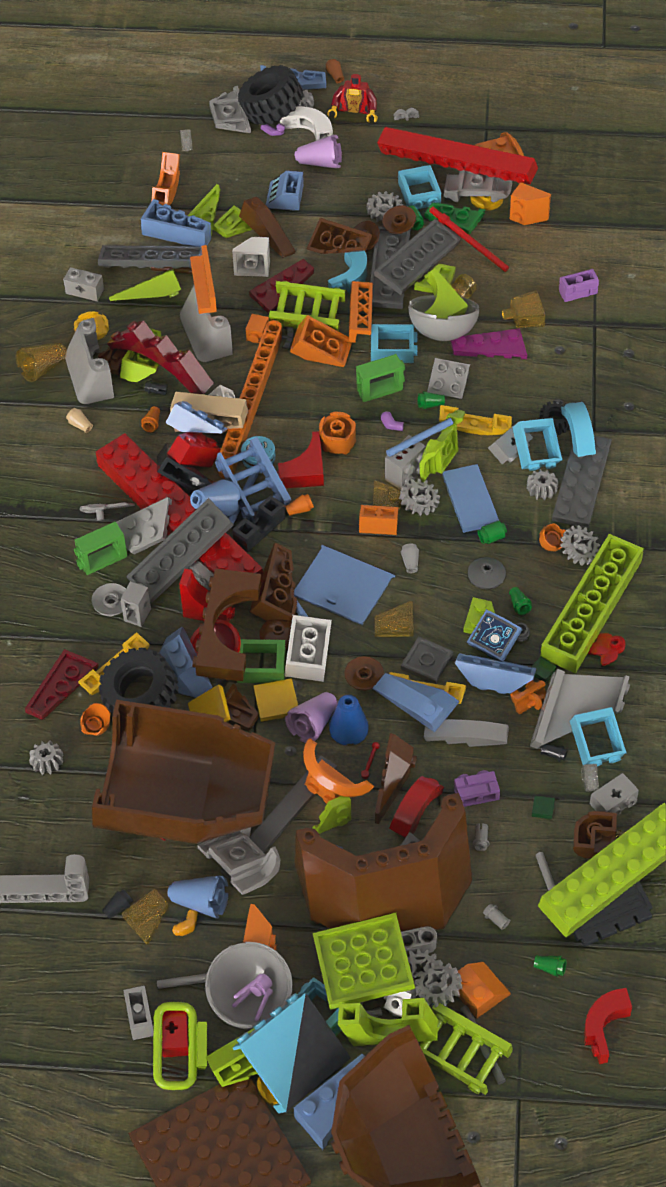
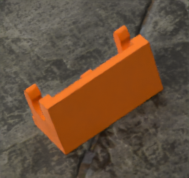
[359,505,398,535]

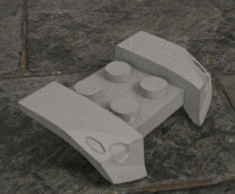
[443,170,512,202]
[197,827,280,895]

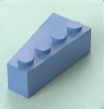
[141,199,211,247]
[294,1054,365,1150]

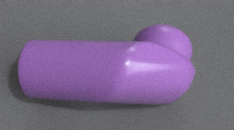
[261,123,286,136]
[381,411,404,431]

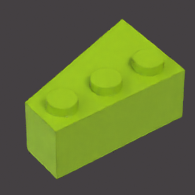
[206,1028,258,1087]

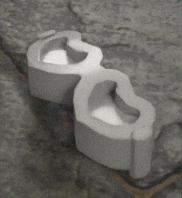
[393,108,419,121]

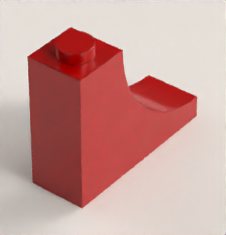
[276,431,324,489]
[179,568,235,622]

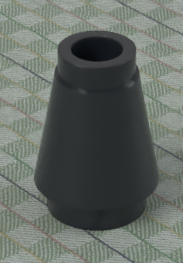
[102,889,134,919]

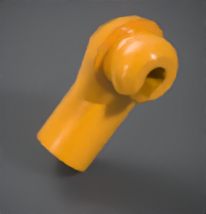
[172,910,198,936]

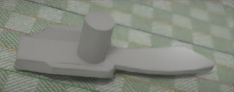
[80,502,135,521]

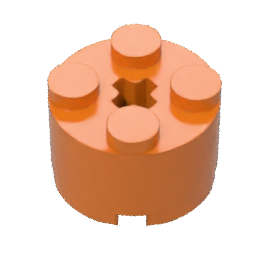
[319,412,356,454]

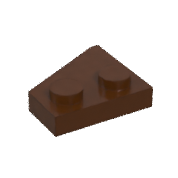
[98,347,128,375]
[225,684,259,732]

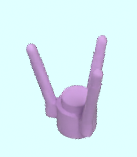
[232,974,273,1022]

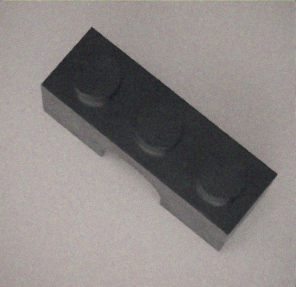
[232,495,285,553]

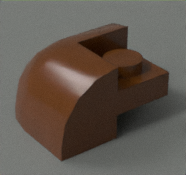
[573,811,617,859]

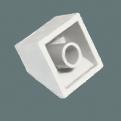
[232,237,270,277]

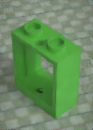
[356,354,405,402]
[74,521,127,575]
[237,639,286,683]

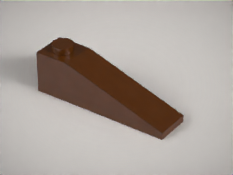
[239,196,296,258]
[306,218,372,254]
[250,543,297,621]

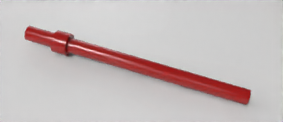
[429,207,509,272]

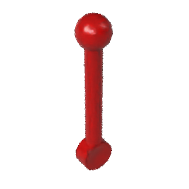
[361,742,380,779]

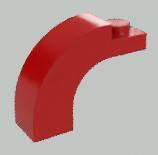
[389,776,444,838]
[584,988,632,1064]

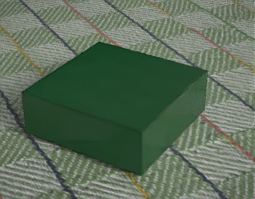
[532,656,557,682]
[532,796,555,820]

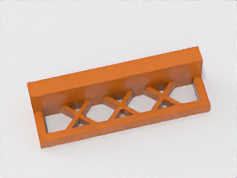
[190,245,217,314]
[349,281,373,343]

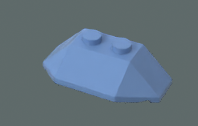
[158,627,213,698]
[455,653,536,694]

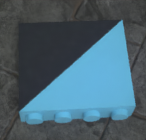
[232,993,351,1113]

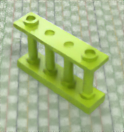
[269,281,346,331]
[420,1003,513,1095]

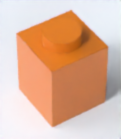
[246,314,269,343]

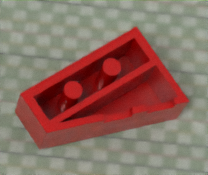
[167,432,221,468]

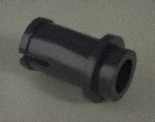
[145,380,168,396]
[541,743,568,762]

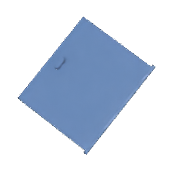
[294,545,396,625]

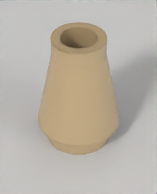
[66,408,93,433]

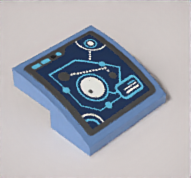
[467,609,522,662]

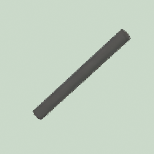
[460,1005,506,1085]

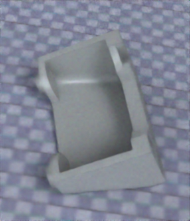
[180,285,233,362]
[65,318,114,404]

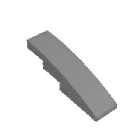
[424,719,509,747]

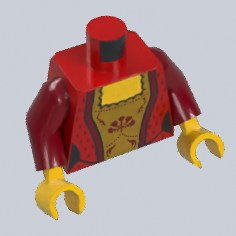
[327,74,378,123]

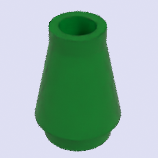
[417,391,445,409]
[509,587,532,615]
[534,955,567,977]

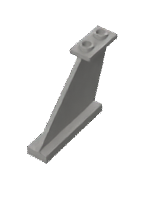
[530,669,630,749]

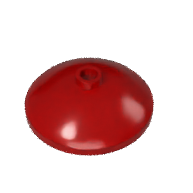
[190,619,241,655]

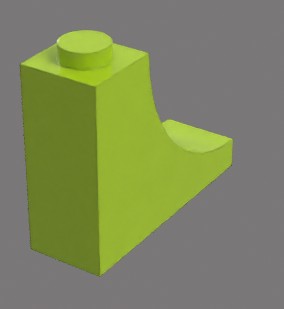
[424,268,468,319]

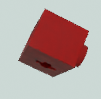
[162,1011,189,1058]

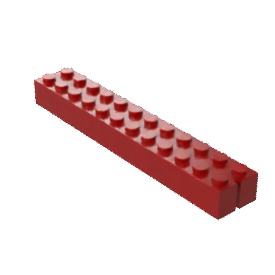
[95,433,263,576]

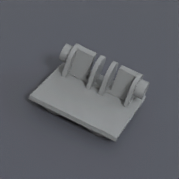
[427,358,470,399]

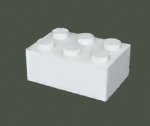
[285,615,332,682]

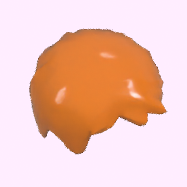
[539,523,566,551]
[80,703,111,736]

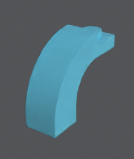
[328,251,367,294]
[561,402,596,457]

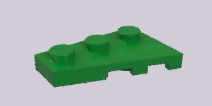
[424,202,485,235]

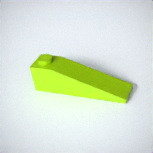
[109,269,181,301]
[120,328,161,382]

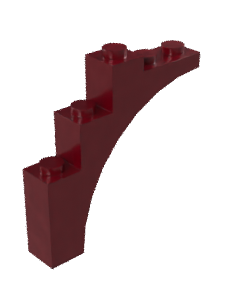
[107,320,214,394]

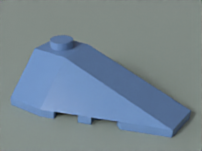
[373,673,459,732]

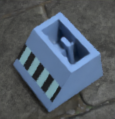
[266,171,304,210]

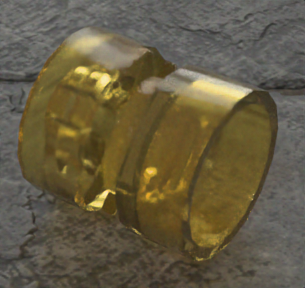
[451,274,477,299]

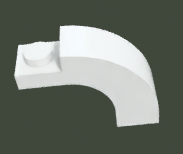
[280,106,333,141]

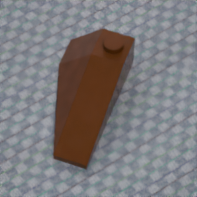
[375,733,417,824]

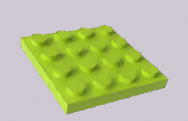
[313,913,415,1010]

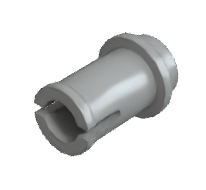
[473,823,489,851]
[483,904,511,930]

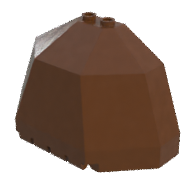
[331,1025,482,1187]

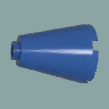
[329,695,369,745]

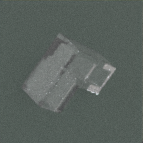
[180,129,193,151]
[581,764,599,792]

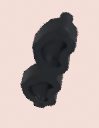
[282,327,293,349]

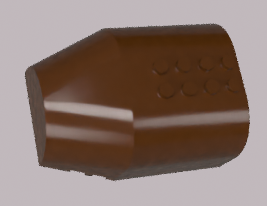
[92,700,275,844]

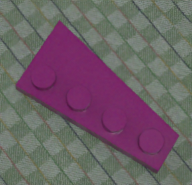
[451,328,527,359]

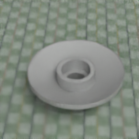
[92,583,126,616]

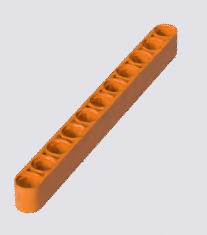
[218,320,282,479]

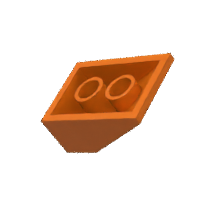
[290,315,352,367]

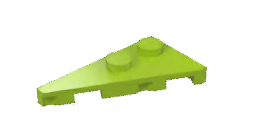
[187,184,220,236]

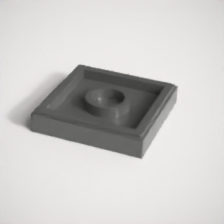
[401,636,453,684]

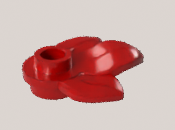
[588,633,626,666]

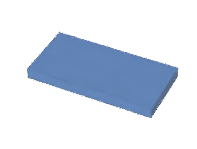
[442,464,499,533]

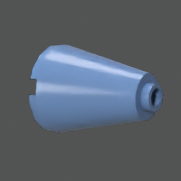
[190,480,240,517]
[168,876,228,918]

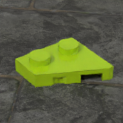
[312,796,351,834]

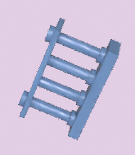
[215,437,291,522]

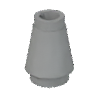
[400,544,419,573]

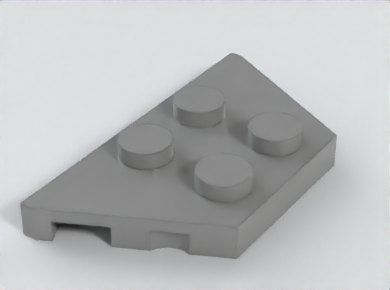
[209,86,251,133]
[116,497,172,554]

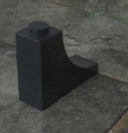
[157,442,214,492]

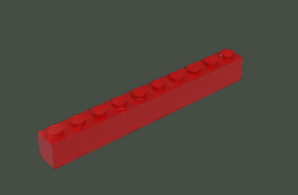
[377,127,538,184]

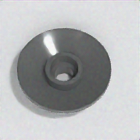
[468,557,506,589]

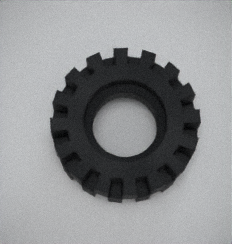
[539,401,570,435]

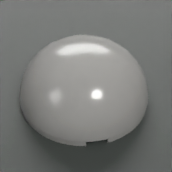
[408,295,479,341]
[205,942,292,1029]

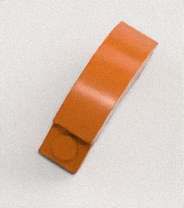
[151,152,180,206]

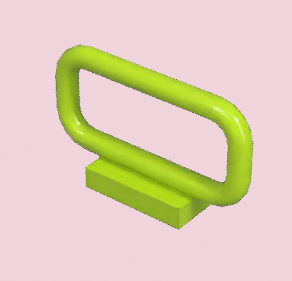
[153,1002,207,1090]

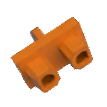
[510,680,546,714]

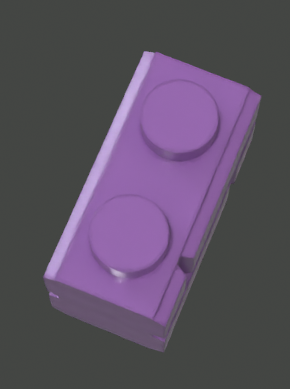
[559,269,599,302]
[454,770,500,807]

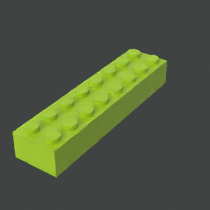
[540,534,644,674]
[538,803,666,937]

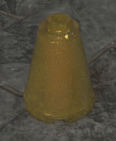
[16,343,66,382]

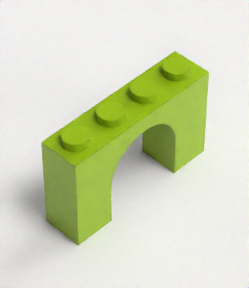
[338,998,438,1046]

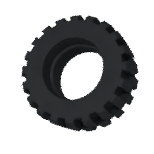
[238,65,303,125]
[99,647,179,715]

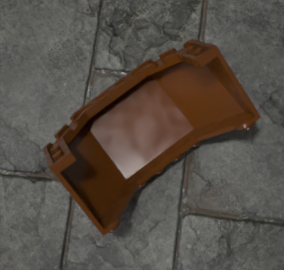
[295,793,472,932]

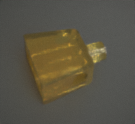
[502,291,545,328]

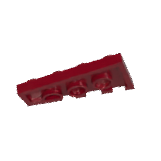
[249,259,314,314]
[25,649,99,720]

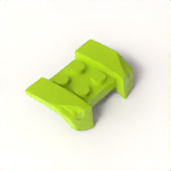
[419,410,465,482]

